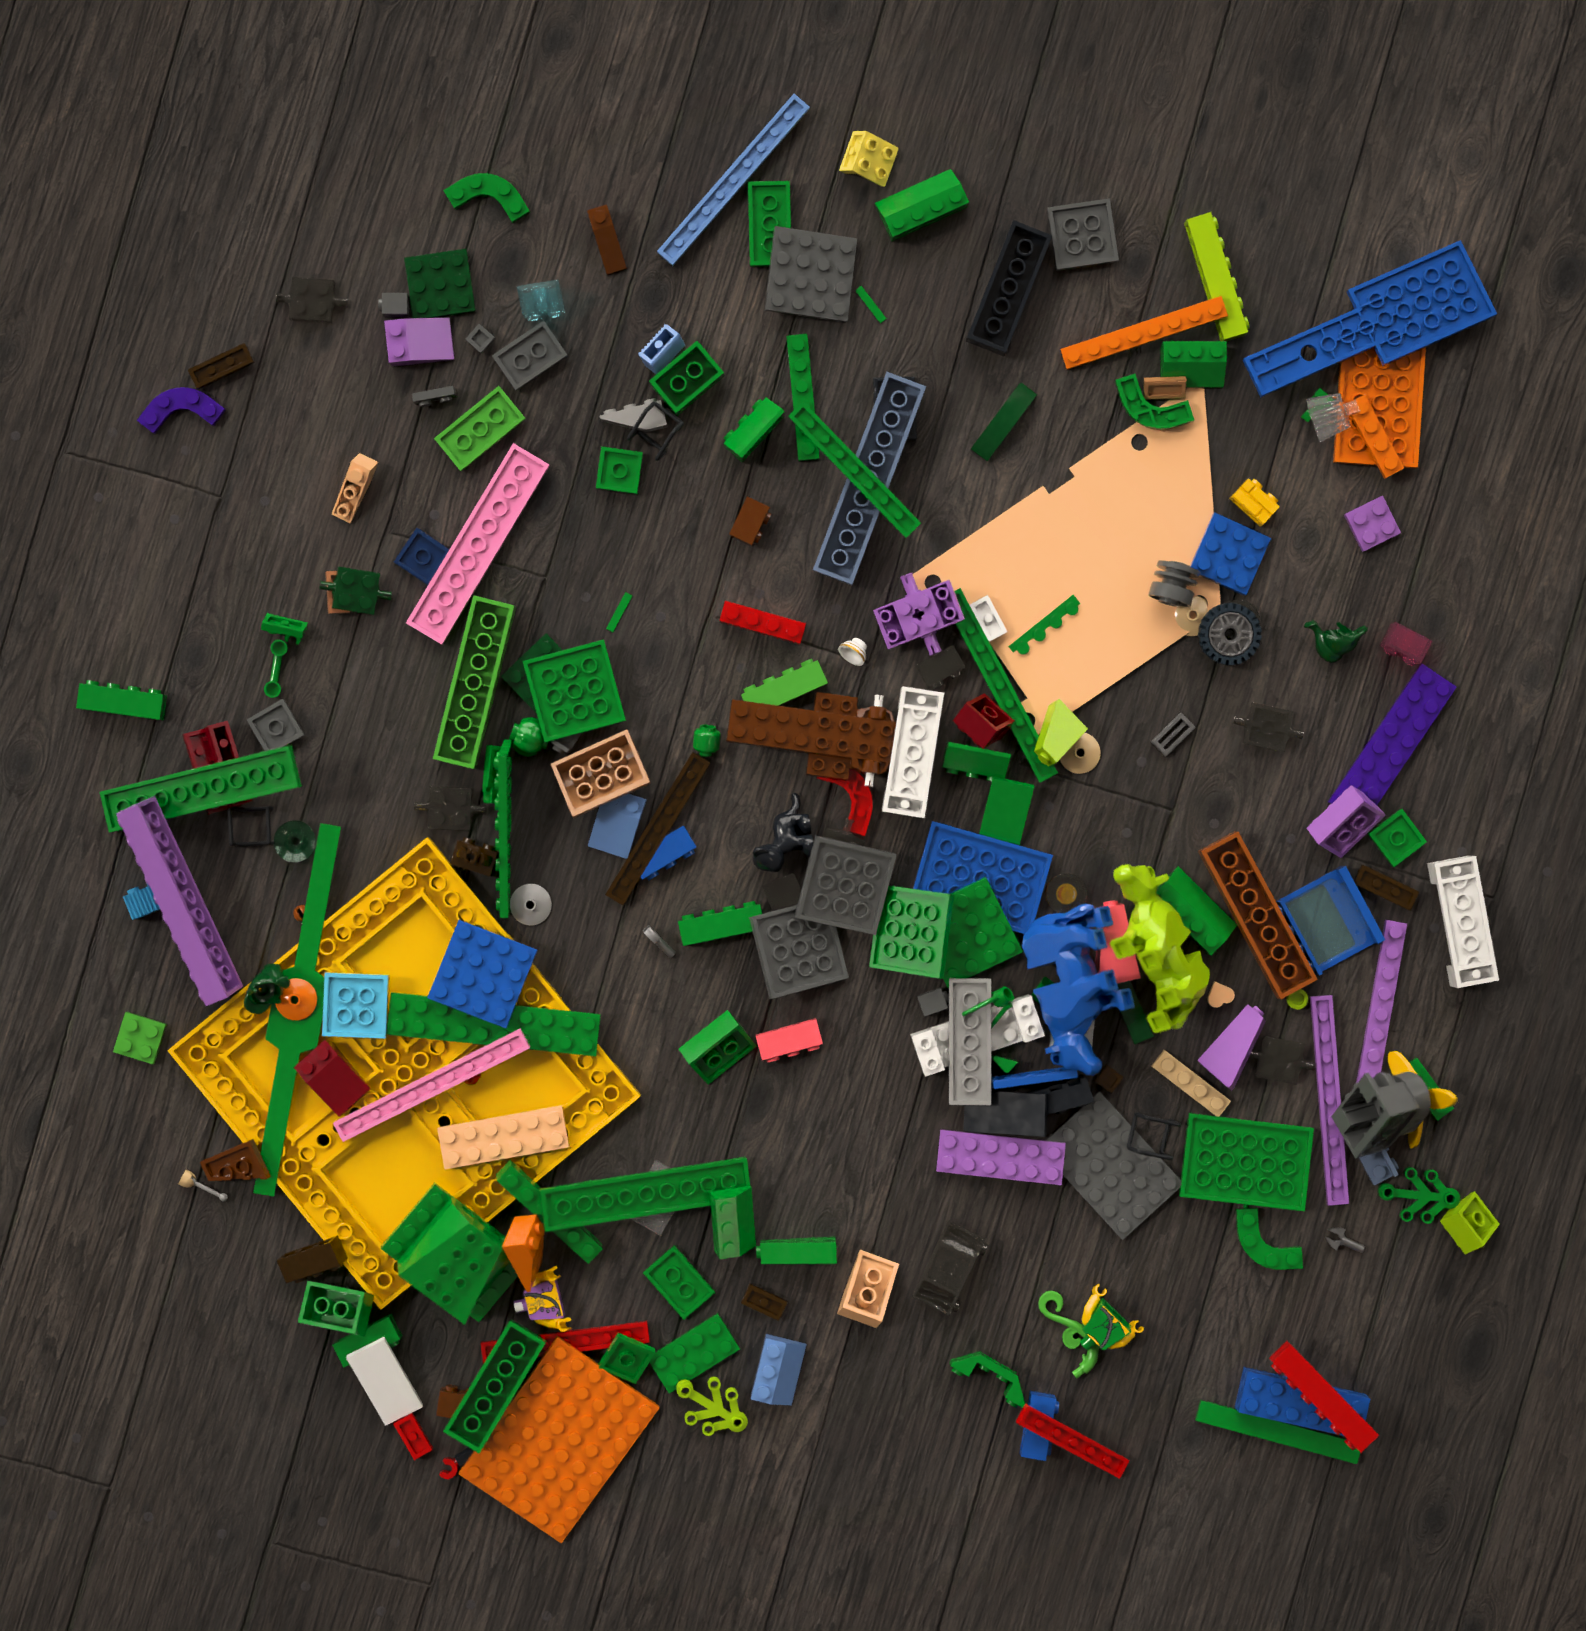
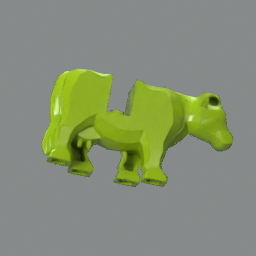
[1110,864,1210,1033]

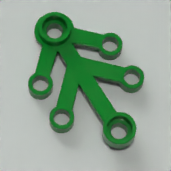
[1378,1167,1460,1224]

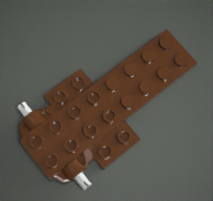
[726,692,896,787]

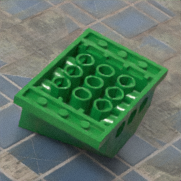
[381,1182,518,1325]

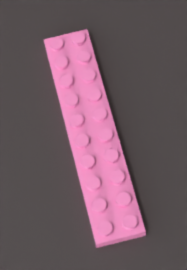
[406,443,550,645]

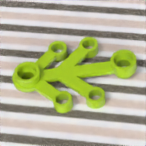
[676,1377,748,1436]

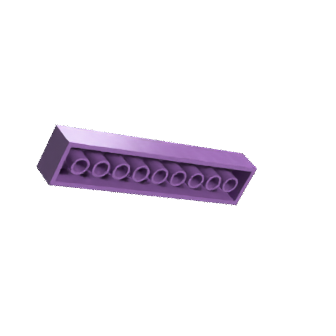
[116,796,243,1006]

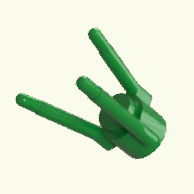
[962,986,1014,1029]

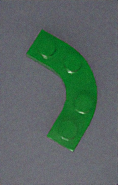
[443,173,530,223]
[1115,374,1194,430]
[1236,1207,1303,1270]

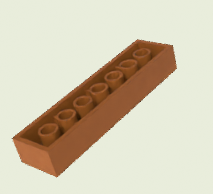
[1198,831,1318,999]

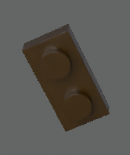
[741,1283,788,1321]

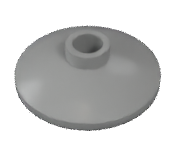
[510,884,552,925]

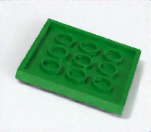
[523,639,626,743]
[943,877,1023,988]
[869,885,954,979]

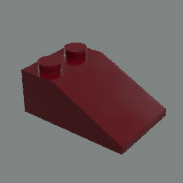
[294,1040,371,1117]

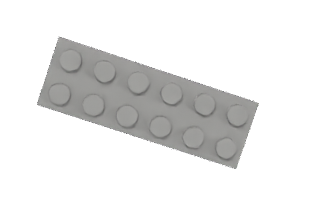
[949,978,991,1105]

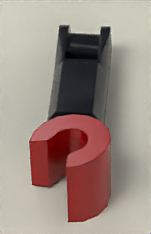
[439,1447,474,1479]

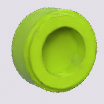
[1286,989,1308,1009]

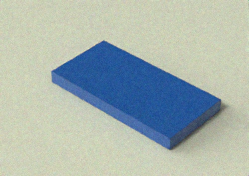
[991,1067,1078,1089]

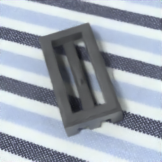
[1151,712,1196,757]

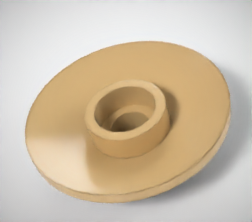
[1175,595,1208,636]
[1060,733,1100,774]

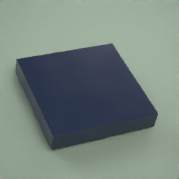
[394,528,450,585]

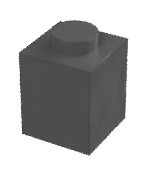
[378,293,410,317]
[916,987,949,1016]

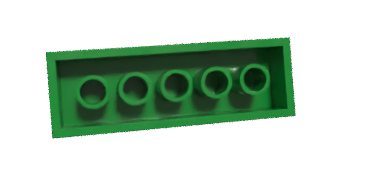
[443,1319,547,1453]

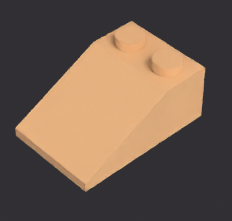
[837,1250,899,1328]

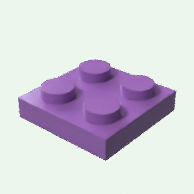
[1344,495,1401,552]

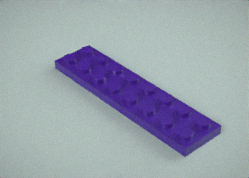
[1328,664,1456,805]

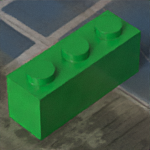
[332,1314,402,1368]

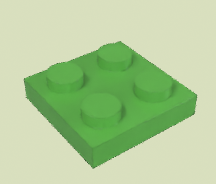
[113,1012,167,1064]

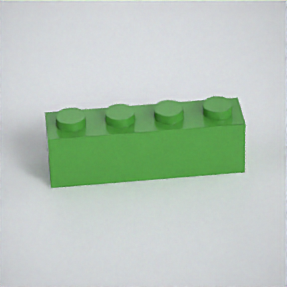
[741,659,828,706]

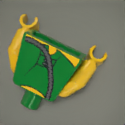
[1080,1284,1144,1351]

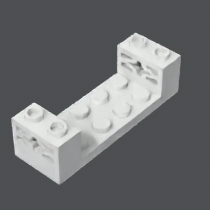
[882,686,944,818]
[1427,856,1499,988]
[910,994,1045,1077]

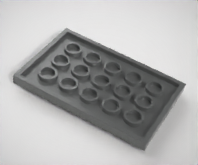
[1045,1091,1181,1240]

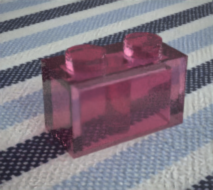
[1380,622,1433,666]

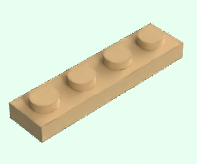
[1152,1050,1231,1117]

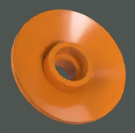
[275,978,317,1020]

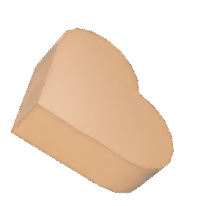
[1207,981,1235,1008]

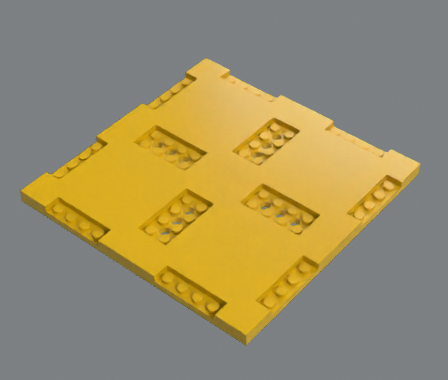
[167,837,641,1310]

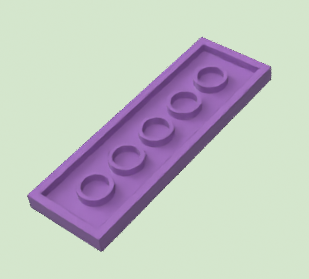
[936,1129,1066,1185]

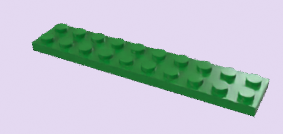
[99,745,302,833]
[387,992,601,1056]
[539,1157,750,1232]

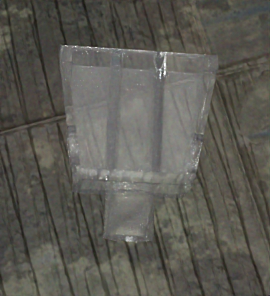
[1306,393,1360,442]

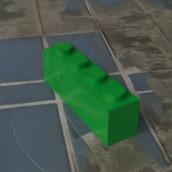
[76,680,167,720]
[678,901,762,946]

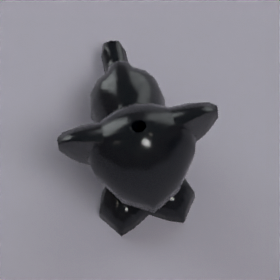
[752,793,813,872]

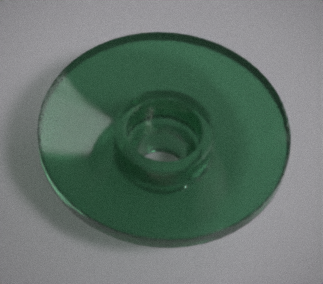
[274,820,316,862]

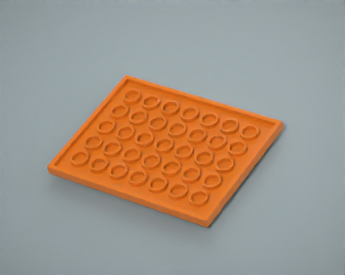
[459,1336,660,1543]

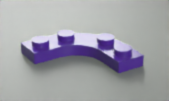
[137,387,226,434]

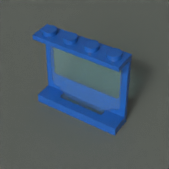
[1276,866,1385,976]

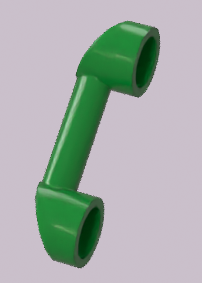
[264,640,288,698]

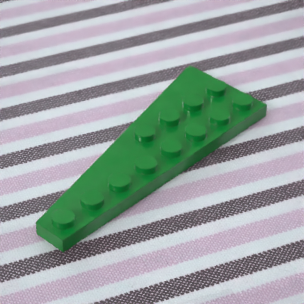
[494,739,512,918]

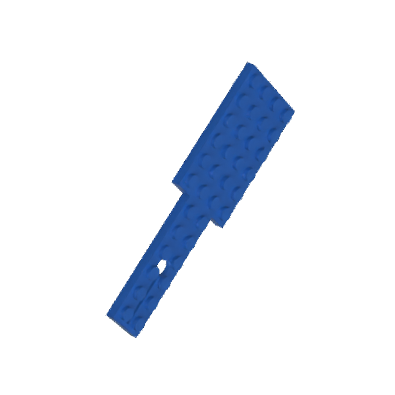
[1243,240,1497,397]

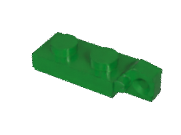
[482,745,502,804]

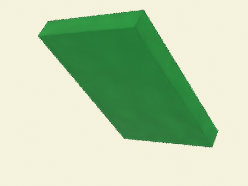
[979,776,1034,845]
[643,1244,716,1320]

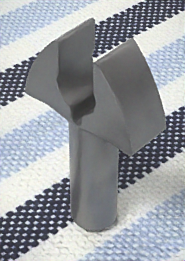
[643,925,675,958]
[1325,1227,1365,1253]

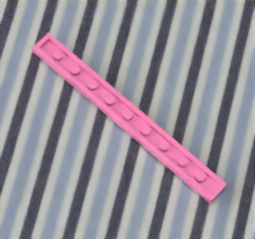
[333,1028,530,1142]

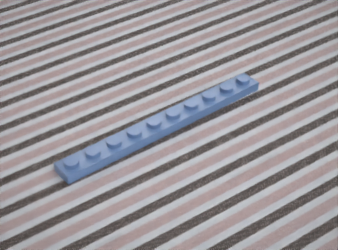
[657,94,810,266]

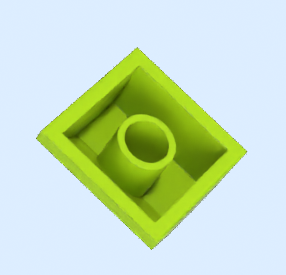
[1440,1191,1500,1254]

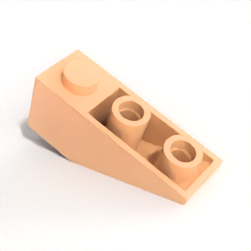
[332,453,378,523]

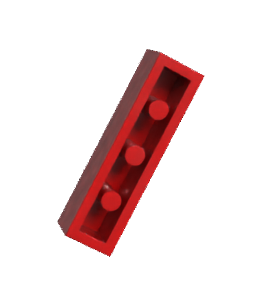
[719,601,806,645]

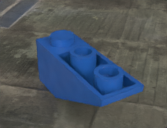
[641,825,697,881]

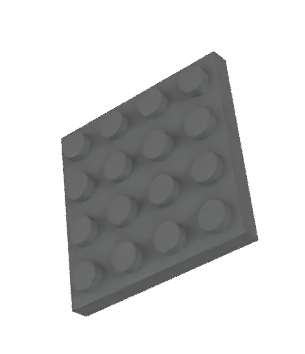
[764,226,857,323]
[795,835,897,935]
[749,905,849,999]

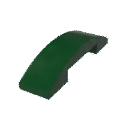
[971,382,1037,461]

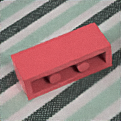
[756,1018,823,1063]

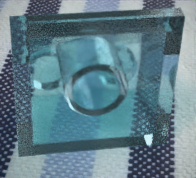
[517,280,565,321]

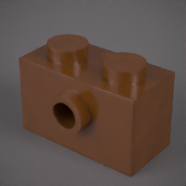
[729,496,772,547]

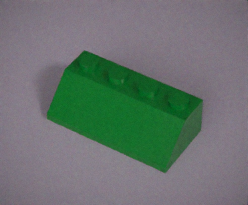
[875,169,969,241]
[1157,866,1237,955]

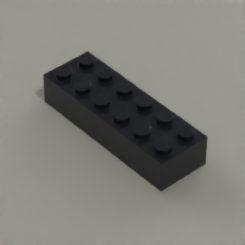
[966,220,1052,357]

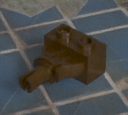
[450,837,499,877]

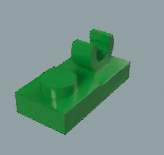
[261,613,308,645]

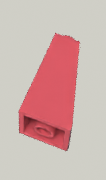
[1095,900,1141,984]

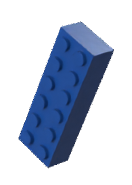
[1235,1367,1370,1436]

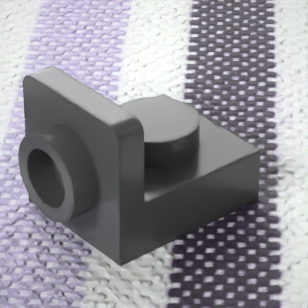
[551,733,582,755]

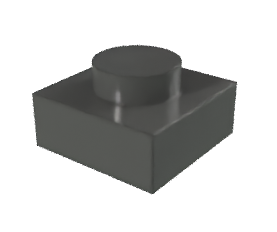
[465,324,495,354]

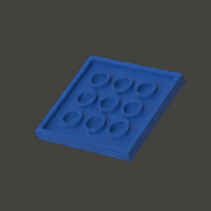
[427,920,538,1029]

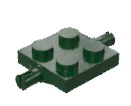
[319,566,392,615]

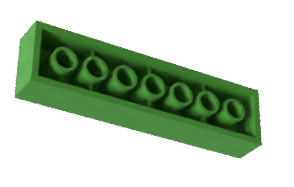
[433,595,516,769]

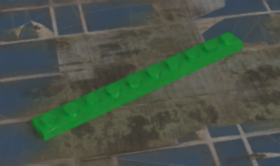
[954,588,1058,783]

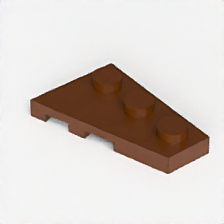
[200,1139,271,1181]

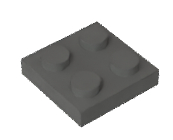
[247,699,305,751]

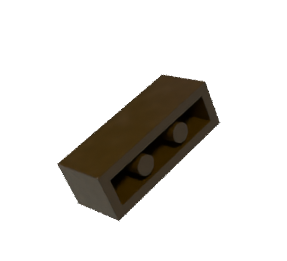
[277,1235,348,1283]

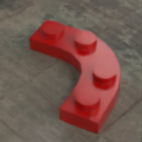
[817,769,873,836]

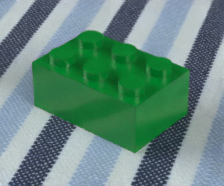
[649,341,725,416]
[298,1281,374,1337]

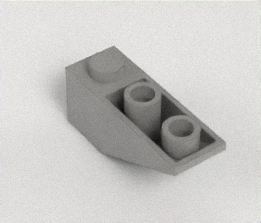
[600,398,667,432]

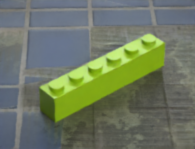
[1184,212,1250,341]

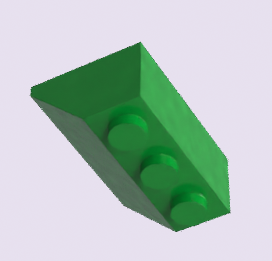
[1160,341,1227,388]
[723,397,785,463]
[942,742,1011,781]
[679,1010,757,1085]
[710,1186,756,1259]

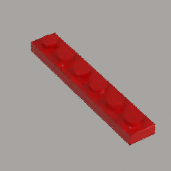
[1016,1403,1130,1479]

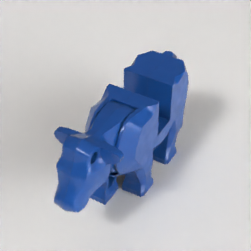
[1022,904,1135,1076]

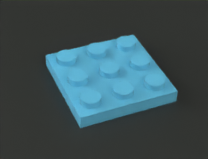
[322,972,389,1039]

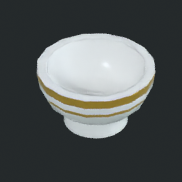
[838,638,867,666]

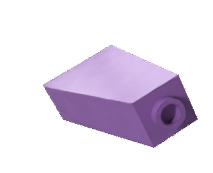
[1198,1005,1266,1091]

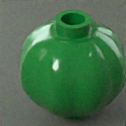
[509,717,548,757]

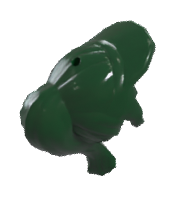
[1304,620,1368,663]
[244,963,290,1014]

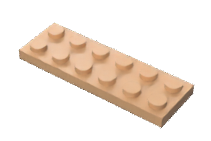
[437,1105,569,1169]

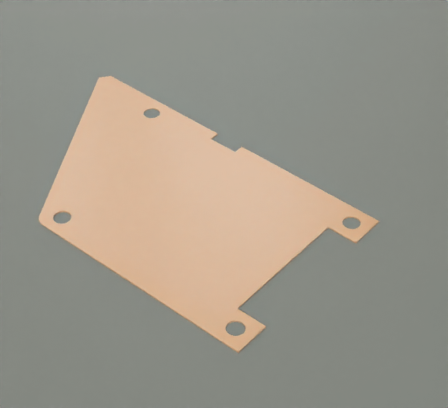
[913,388,1221,735]

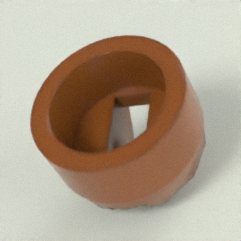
[293,905,305,922]

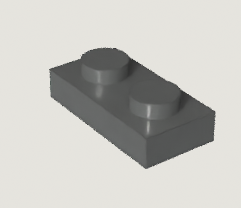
[412,386,457,407]

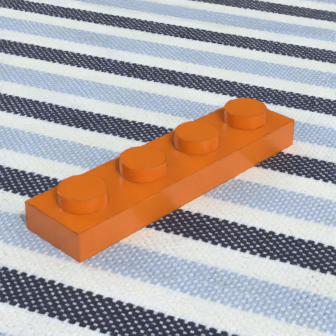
[1345,394,1404,479]

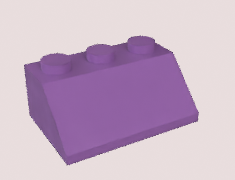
[1307,785,1386,858]

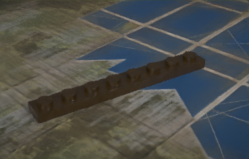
[605,752,710,905]

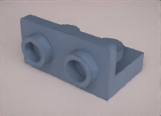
[1359,1148,1399,1185]

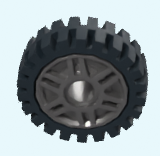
[1198,603,1262,665]

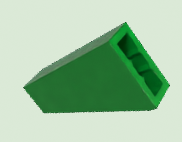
[756,1237,837,1264]

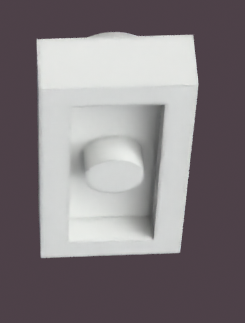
[970,595,1007,642]

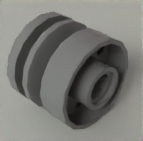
[1148,560,1200,607]

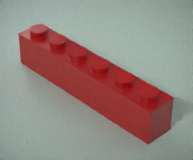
[1269,1341,1379,1453]

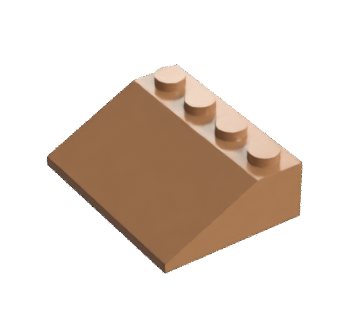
[551,730,651,818]

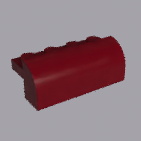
[182,720,253,815]

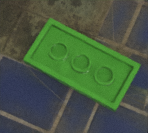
[434,386,526,472]

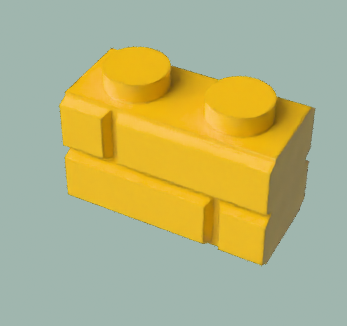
[1229,478,1280,526]

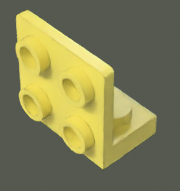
[839,131,898,187]

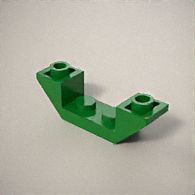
[949,1351,1025,1408]

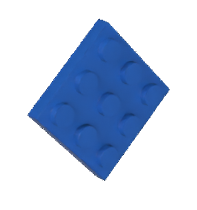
[1190,512,1271,596]

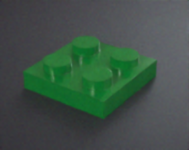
[596,446,643,495]
[1367,809,1427,867]
[598,1333,655,1384]

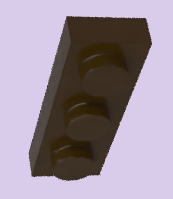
[188,343,255,390]
[1354,865,1419,911]

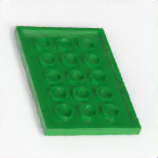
[1179,1113,1314,1211]

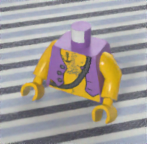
[514,1266,572,1332]

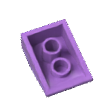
[384,318,454,367]

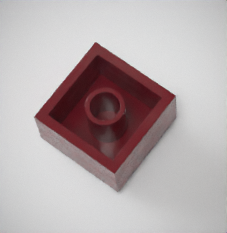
[953,693,1015,749]

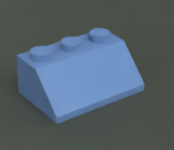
[751,1334,807,1405]

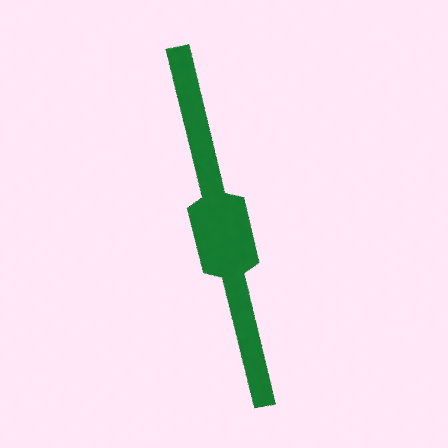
[253,823,341,1197]

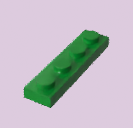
[1008,594,1081,654]

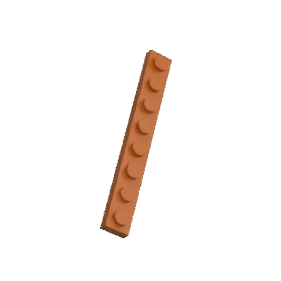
[1060,296,1228,370]

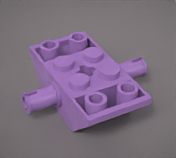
[873,573,965,656]

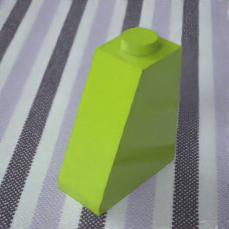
[1034,699,1088,767]

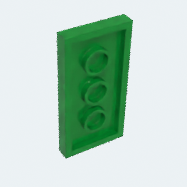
[748,181,791,267]
[649,1313,740,1393]

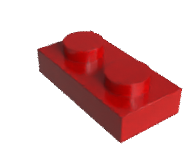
[393,1412,433,1460]

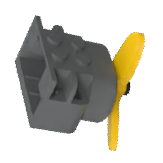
[1331,1051,1457,1159]

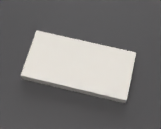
[346,1337,423,1426]

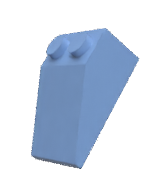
[588,794,647,859]

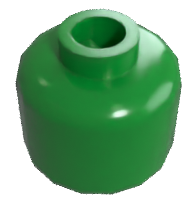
[693,724,721,757]

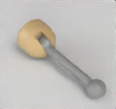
[178,1169,228,1201]

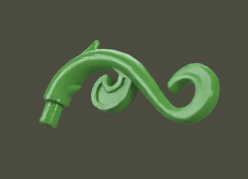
[1038,1290,1100,1378]

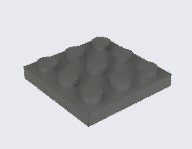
[1047,198,1119,271]

